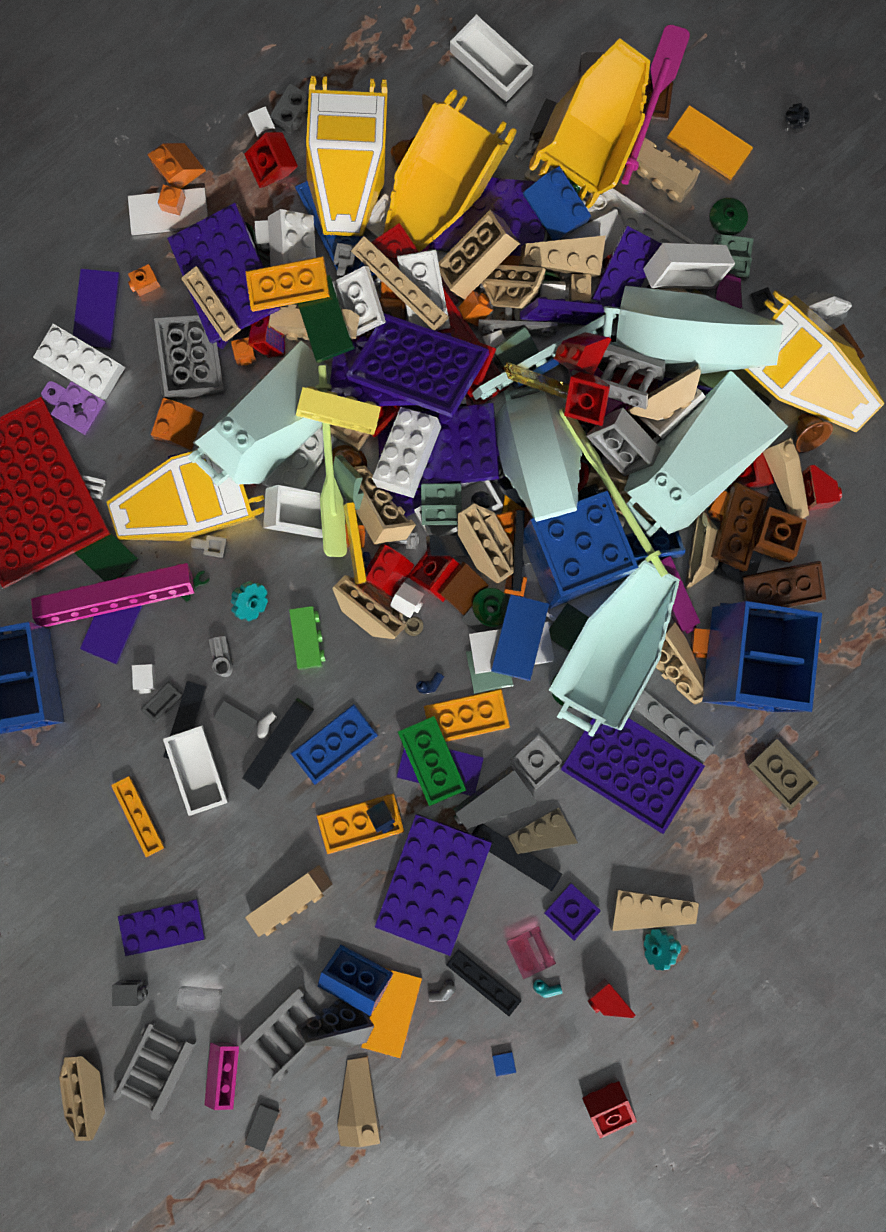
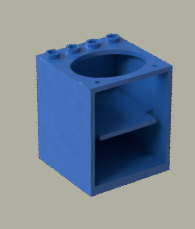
[523,490,639,609]
[702,601,822,712]
[0,622,65,734]

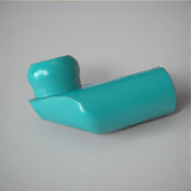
[533,979,563,998]

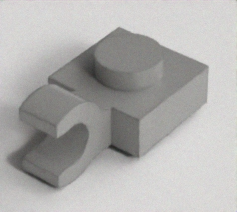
[334,243,356,279]
[191,535,227,558]

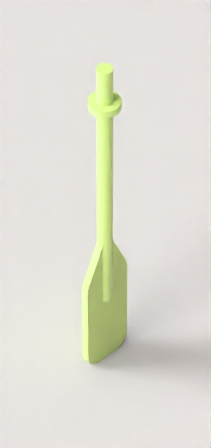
[315,365,347,557]
[559,408,668,577]

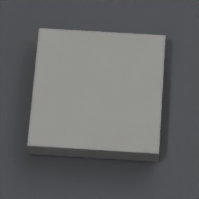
[509,734,565,790]

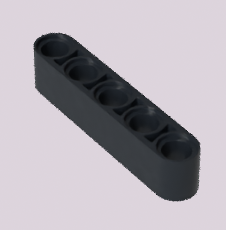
[242,698,314,790]
[472,824,563,891]

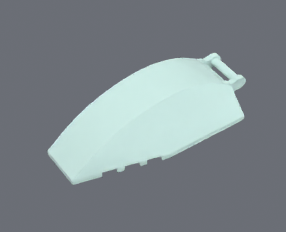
[603,286,783,374]
[495,380,582,522]
[549,560,680,737]

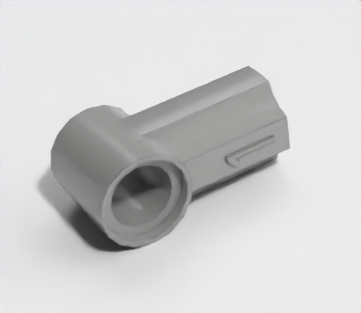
[209,636,233,677]

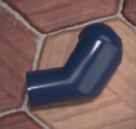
[416,672,445,694]

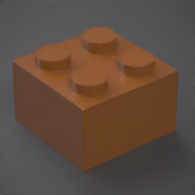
[753,507,807,563]

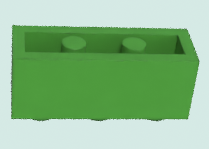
[289,606,326,670]

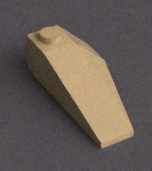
[763,437,809,519]
[656,622,704,705]
[337,1056,381,1147]

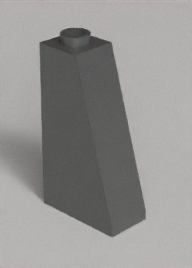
[453,766,537,829]

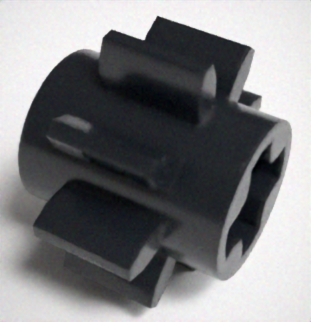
[785,103,810,129]

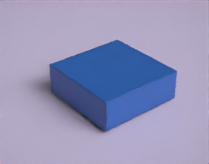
[492,1051,516,1077]

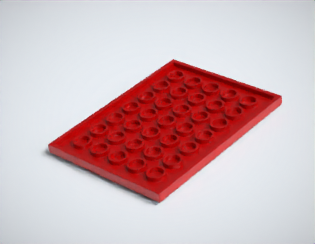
[0,397,110,588]

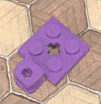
[41,381,106,436]

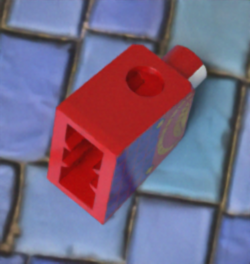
[248,315,285,358]

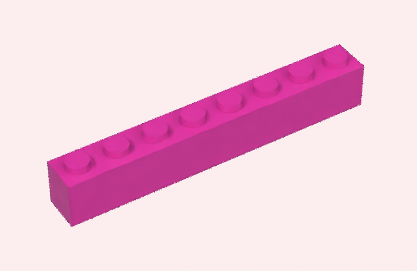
[31,563,195,627]

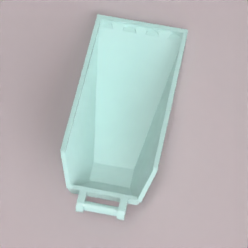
[188,341,332,486]
[624,371,788,538]

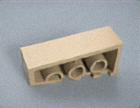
[628,138,700,203]
[519,235,606,278]
[610,889,699,931]

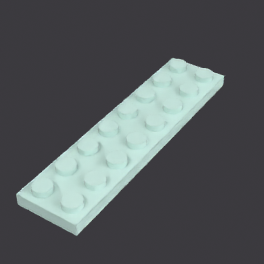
[472,314,617,400]

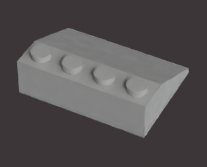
[152,315,224,400]

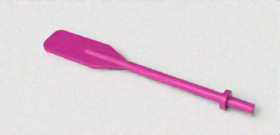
[621,25,690,185]

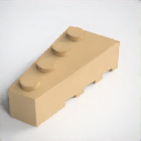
[269,304,360,340]
[354,466,416,544]
[245,865,333,937]

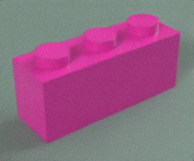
[204,1042,239,1110]

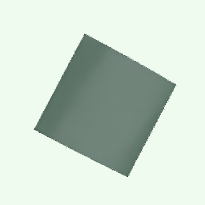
[713,234,754,278]
[494,326,539,379]
[333,455,364,510]
[421,483,462,525]
[466,651,513,694]

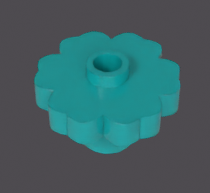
[231,581,268,621]
[644,928,681,971]

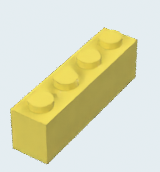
[296,386,381,435]

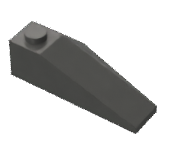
[295,999,374,1047]

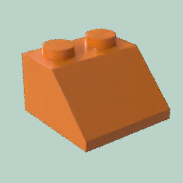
[147,143,206,189]
[151,398,204,451]

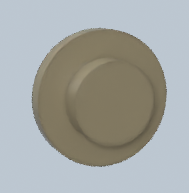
[404,616,423,636]

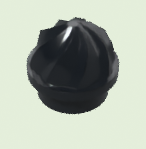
[471,491,491,509]

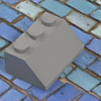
[586,407,661,476]

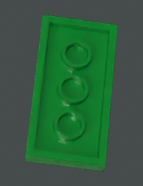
[398,716,466,806]

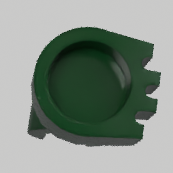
[181,571,210,603]

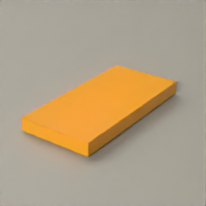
[667,105,753,180]
[245,256,330,312]
[424,689,510,742]
[316,793,405,854]
[361,967,422,1058]

